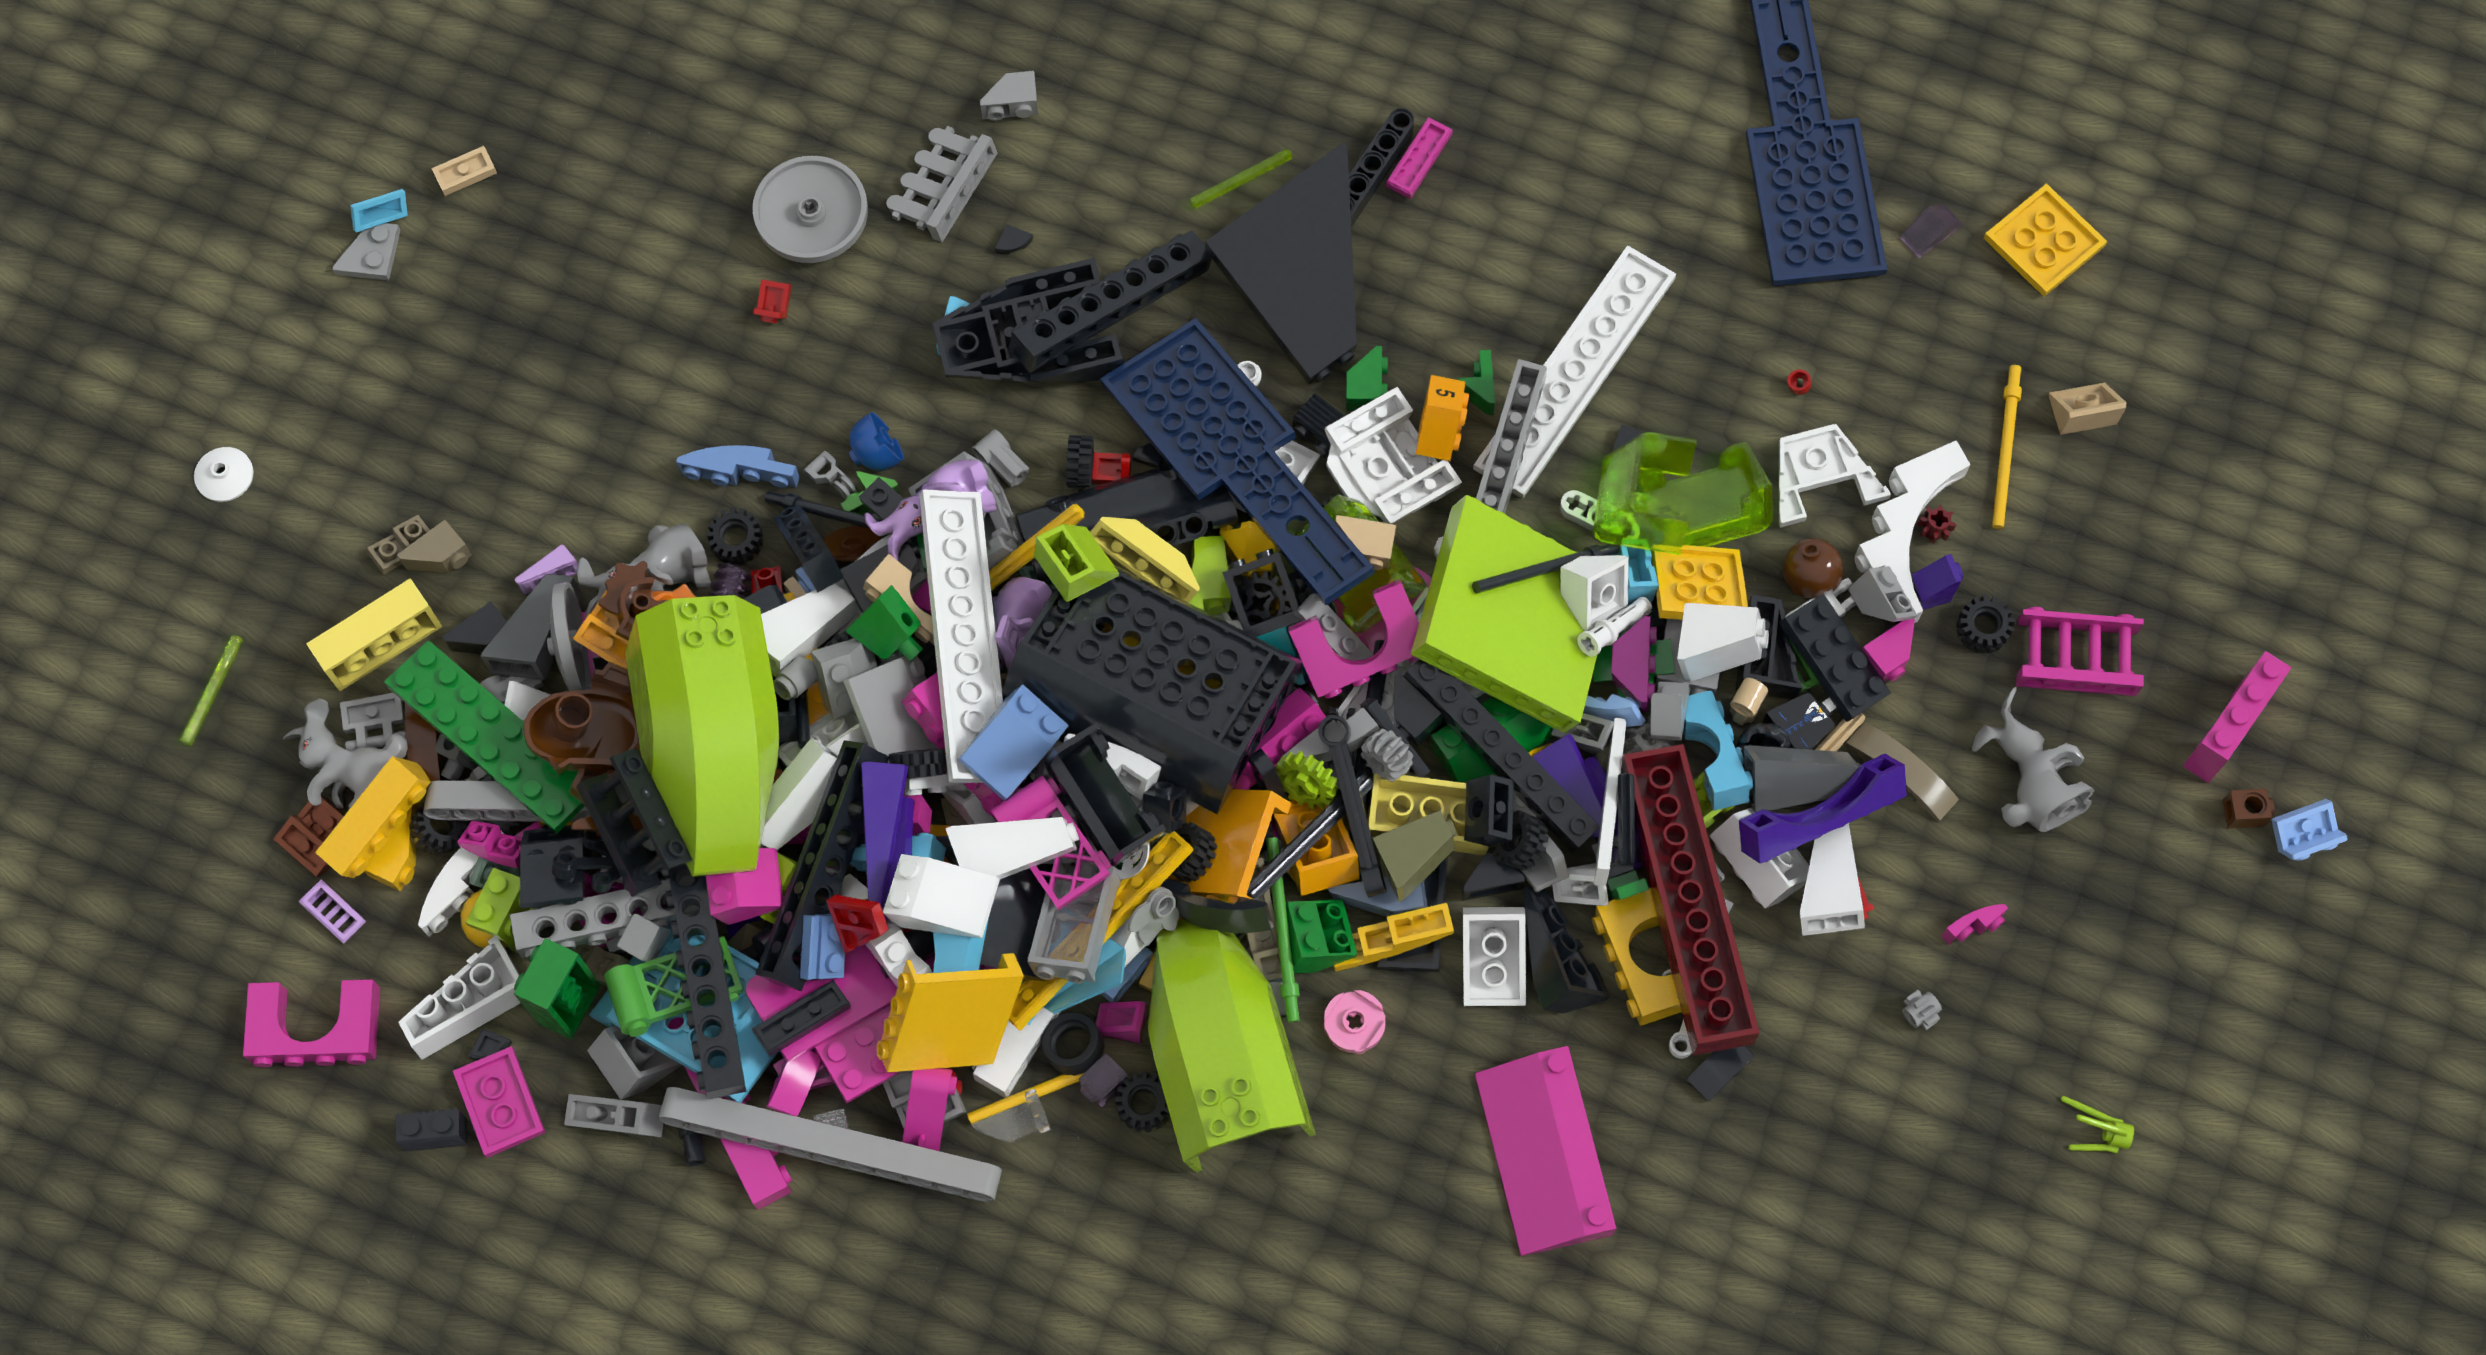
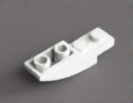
[418,831,504,937]

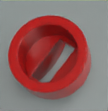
[1787,369,1812,395]

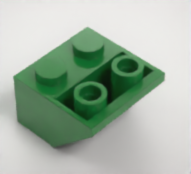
[1286,899,1357,974]

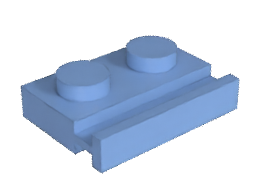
[800,914,845,980]

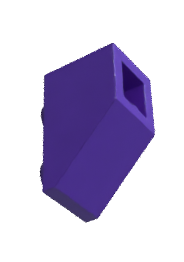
[1911,554,1963,610]

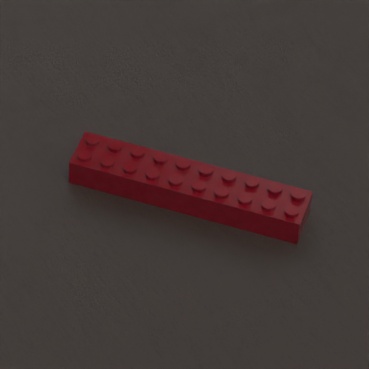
[1621,744,1760,1055]

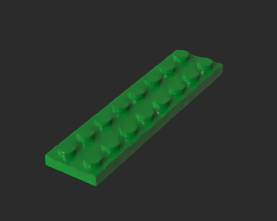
[384,640,585,834]

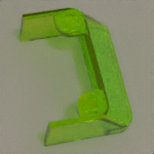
[1593,432,1697,555]

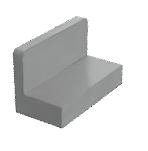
[1520,833,1569,891]

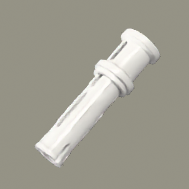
[1577,597,1652,657]

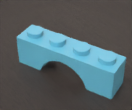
[1683,690,1753,811]

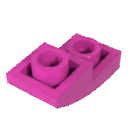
[457,821,522,869]
[1941,904,2008,945]
[767,1050,821,1117]

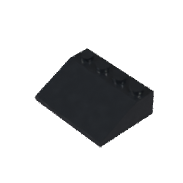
[979,864,1053,981]

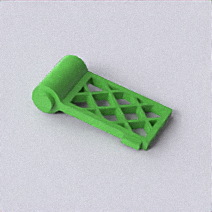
[604,936,744,1037]

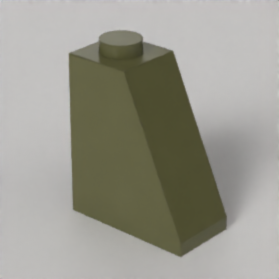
[1373,810,1457,902]

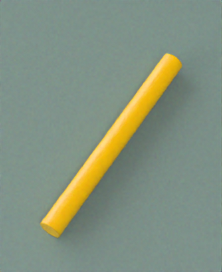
[967,1073,1088,1125]

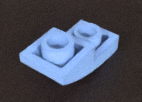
[1583,694,1645,727]

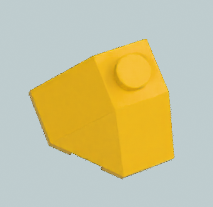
[1220,521,1278,579]

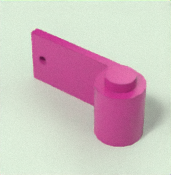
[902,1068,958,1151]

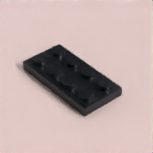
[1779,593,1891,722]

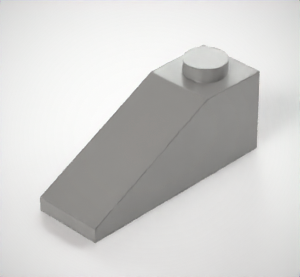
[564,1094,663,1137]

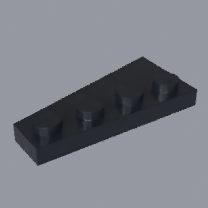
[1377,856,1448,972]

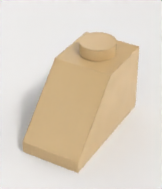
[1335,515,1396,570]

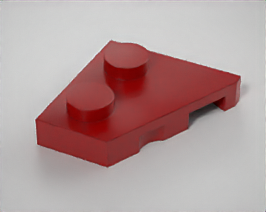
[826,895,889,953]

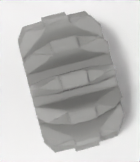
[1361,729,1413,782]

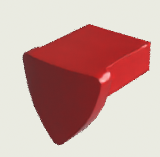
[1092,452,1131,484]

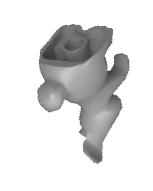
[577,524,711,618]
[1971,687,2095,832]
[283,698,408,809]

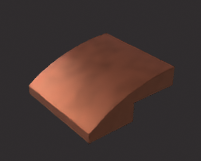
[273,794,346,877]

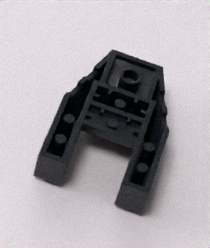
[932,258,1123,382]

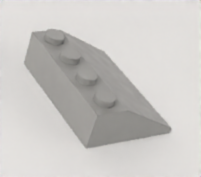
[843,656,947,767]

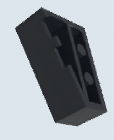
[1736,595,1803,700]

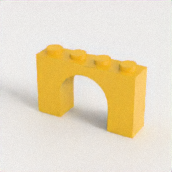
[1592,888,1682,1026]

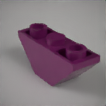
[1612,616,1657,712]

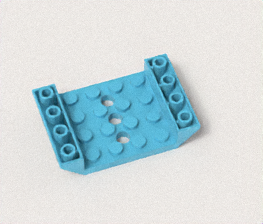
[589,925,777,1103]

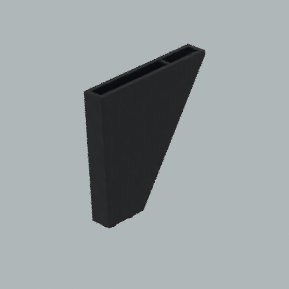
[1205,142,1357,384]

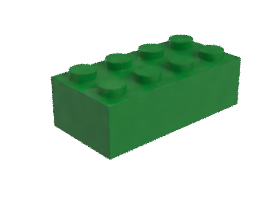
[514,938,602,1040]

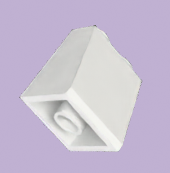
[1677,603,1769,682]

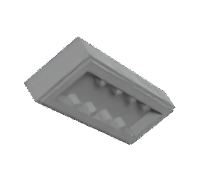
[1294,593,1373,660]

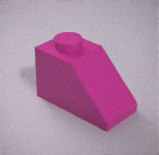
[1862,619,1915,682]

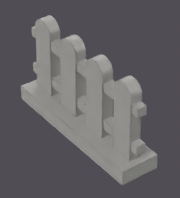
[886,126,998,242]

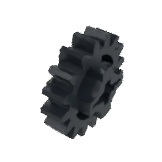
[1229,571,1292,626]

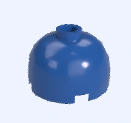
[849,412,904,472]

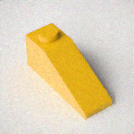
[364,801,420,891]

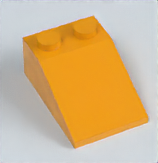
[1272,800,1359,896]

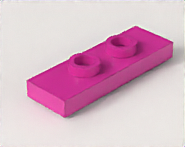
[1386,117,1453,199]

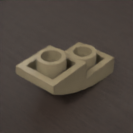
[367,515,430,575]

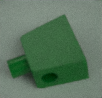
[846,585,923,662]

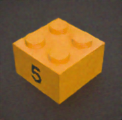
[1416,375,1469,461]

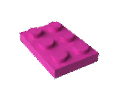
[453,1046,546,1158]

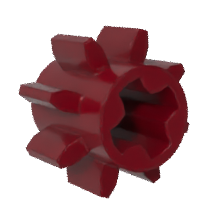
[1917,505,1956,544]

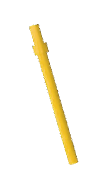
[1992,365,2022,529]

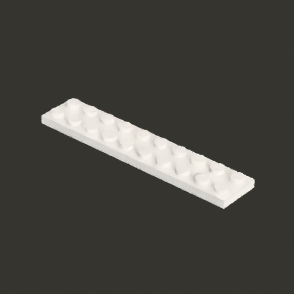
[1473,245,1676,499]
[919,490,1003,783]

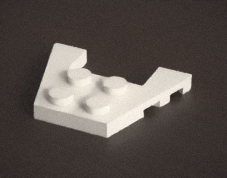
[1779,424,1891,528]

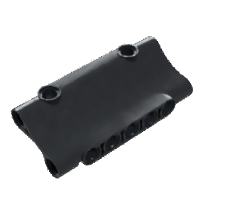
[1016,464,1239,581]

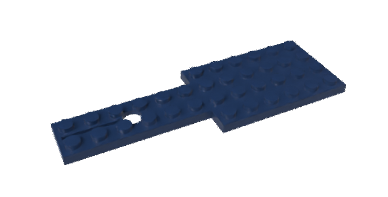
[1745,0,1888,286]
[1100,318,1375,606]

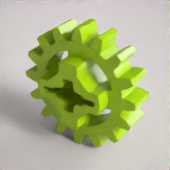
[1275,751,1339,809]

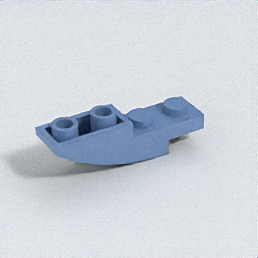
[676,445,799,488]

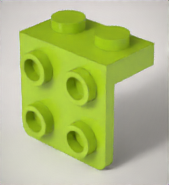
[465,868,533,953]

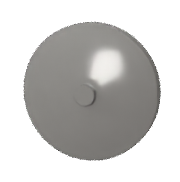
[753,156,868,263]
[547,582,591,691]

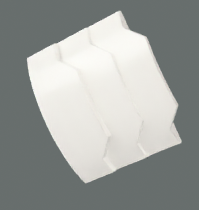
[1324,387,1462,524]

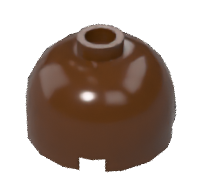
[1783,538,1843,598]

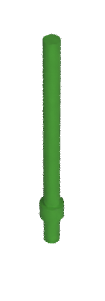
[1266,837,1300,1023]

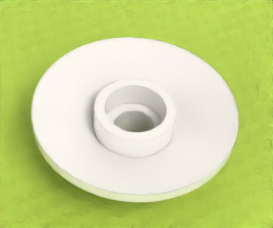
[194,447,254,502]

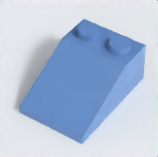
[958,684,1069,801]

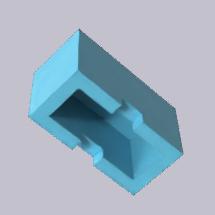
[1612,537,1659,606]

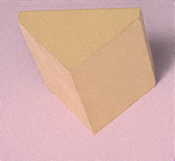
[2049,383,2126,435]

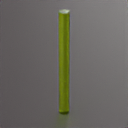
[1189,148,1293,209]
[180,635,243,746]

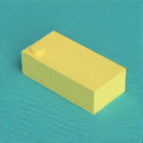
[306,578,442,691]
[1367,773,1489,855]

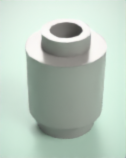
[773,657,818,700]

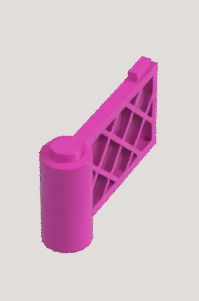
[991,775,1112,911]

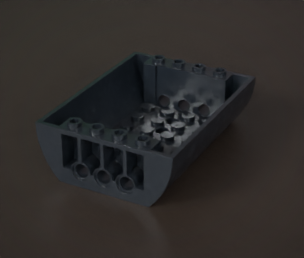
[1002,564,1303,815]

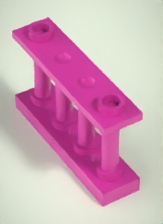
[2016,607,2144,696]

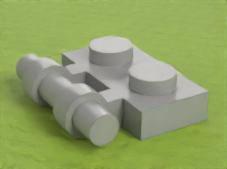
[340,693,406,750]

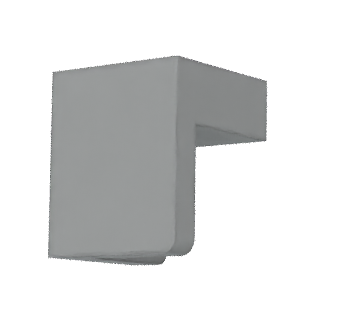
[617,914,671,962]

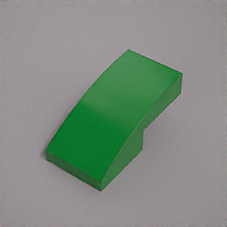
[1606,870,1649,900]

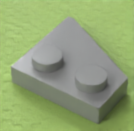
[332,223,401,281]

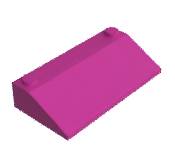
[1475,1046,1617,1256]

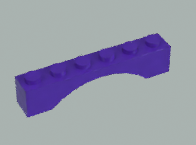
[1739,754,1907,864]

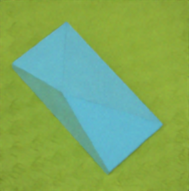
[350,189,408,232]

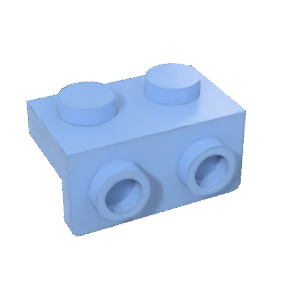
[2271,799,2347,861]

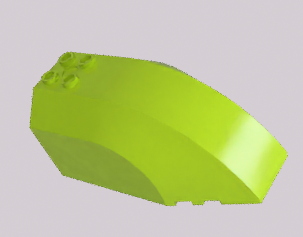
[625,595,779,876]
[1148,919,1316,1173]

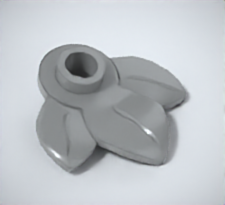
[1128,887,1179,946]

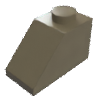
[397,520,472,573]

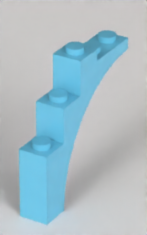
[850,833,988,973]

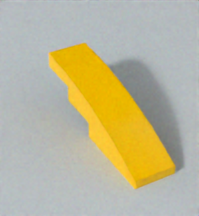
[1334,903,1454,972]

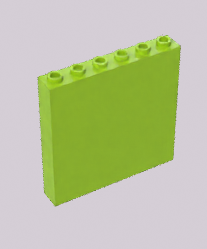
[1411,495,1597,733]

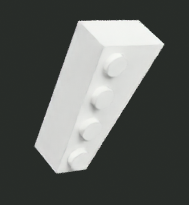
[398,936,521,1060]

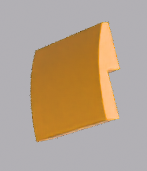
[573,590,628,669]

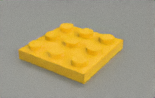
[1983,183,2108,297]
[1650,542,1748,620]

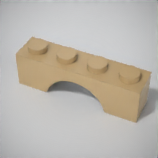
[863,554,935,646]

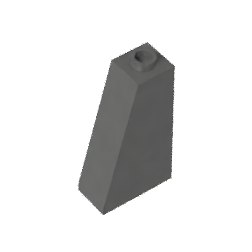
[481,574,582,680]
[1744,745,1860,812]

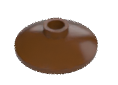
[824,526,882,562]

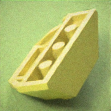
[1090,517,1200,603]

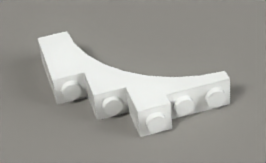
[1854,440,1970,623]
[838,874,933,988]

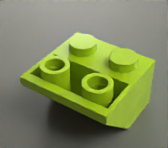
[1034,524,1119,602]

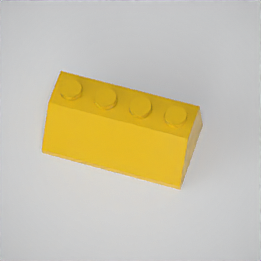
[315,756,431,878]

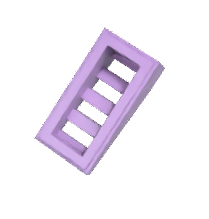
[515,544,578,595]
[995,615,1025,672]
[299,879,366,944]

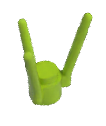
[2061,1096,2134,1154]

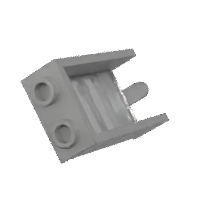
[1027,860,1121,984]

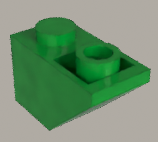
[1346,346,1388,411]

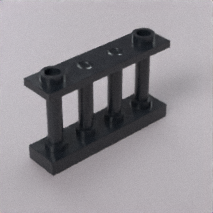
[576,748,692,897]

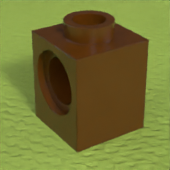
[2223,788,2274,829]

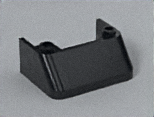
[1044,722,1166,867]

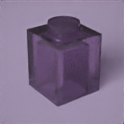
[1079,1053,1128,1107]

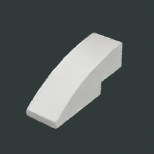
[1064,734,1161,800]

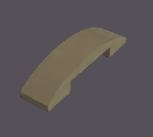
[1845,722,1959,822]
[1246,857,1282,981]

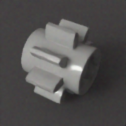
[1902,990,1942,1030]

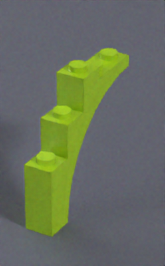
[1189,536,1232,615]

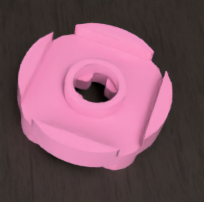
[1324,990,1385,1054]

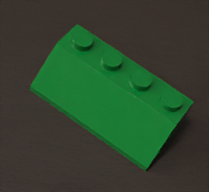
[1429,697,1554,783]

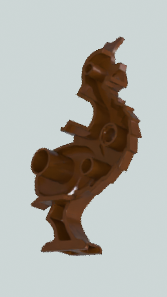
[524,561,668,839]

